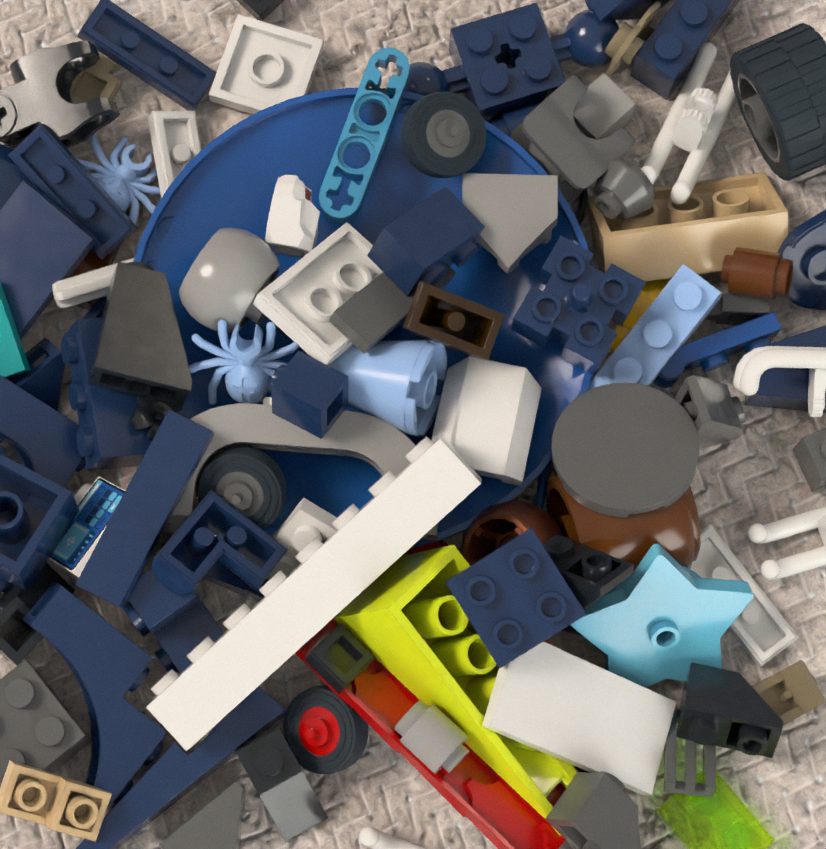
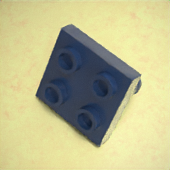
[446,527,586,668]

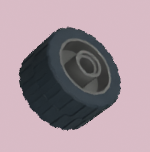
[730,23,826,181]

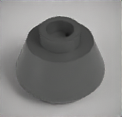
[594,159,654,220]

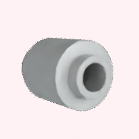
[394,699,469,774]

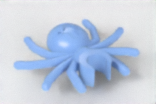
[76,135,161,225]
[189,319,300,405]

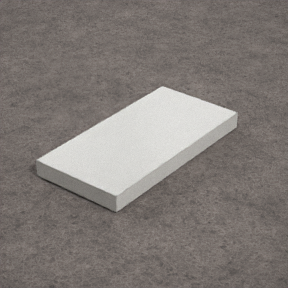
[482,642,676,795]

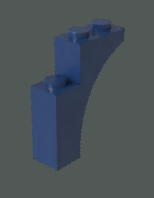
[23,581,167,811]

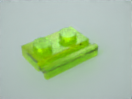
[655,770,775,849]

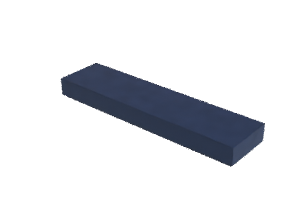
[75,409,215,609]

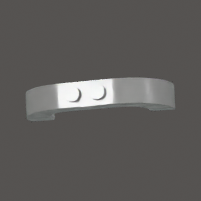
[170,397,438,540]

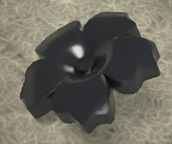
[130,396,185,440]

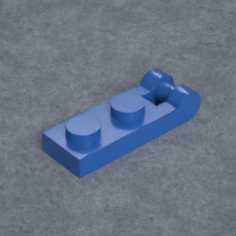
[653,312,781,388]

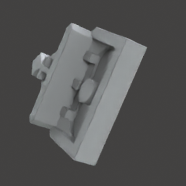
[462,173,558,274]

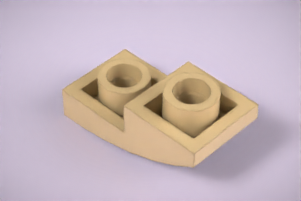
[0,760,112,842]

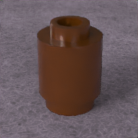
[721,247,793,300]

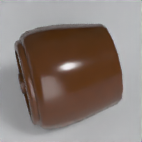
[545,475,701,571]

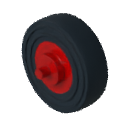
[283,685,368,774]

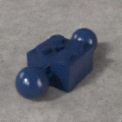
[397,2,620,123]

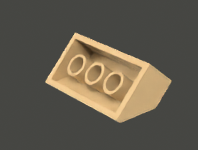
[587,172,788,281]

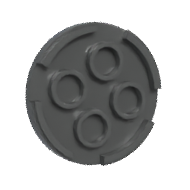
[551,383,699,518]

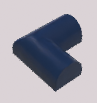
[151,490,288,594]

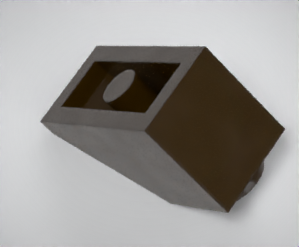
[403,281,504,360]

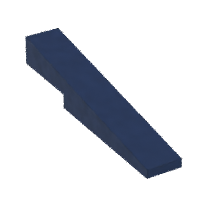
[76,686,286,849]

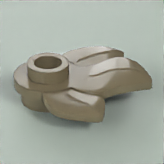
[604,0,661,78]

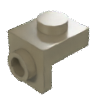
[752,660,825,725]

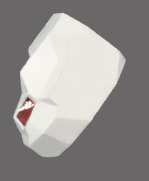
[265,175,320,258]

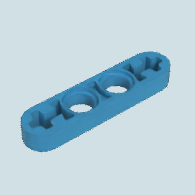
[319,47,410,224]

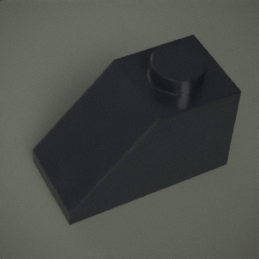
[236,728,328,842]

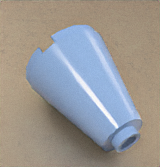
[310,340,447,436]

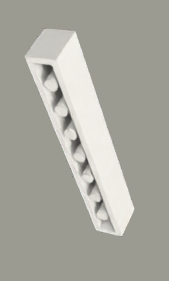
[146,435,482,751]

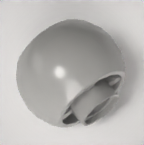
[179,227,280,333]

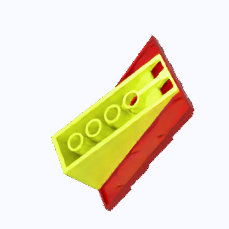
[295,540,590,849]

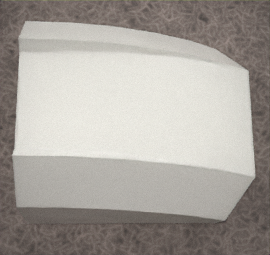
[431,356,542,486]

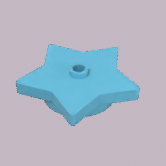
[570,543,754,688]

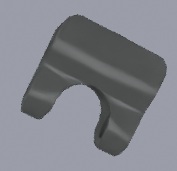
[509,75,636,203]

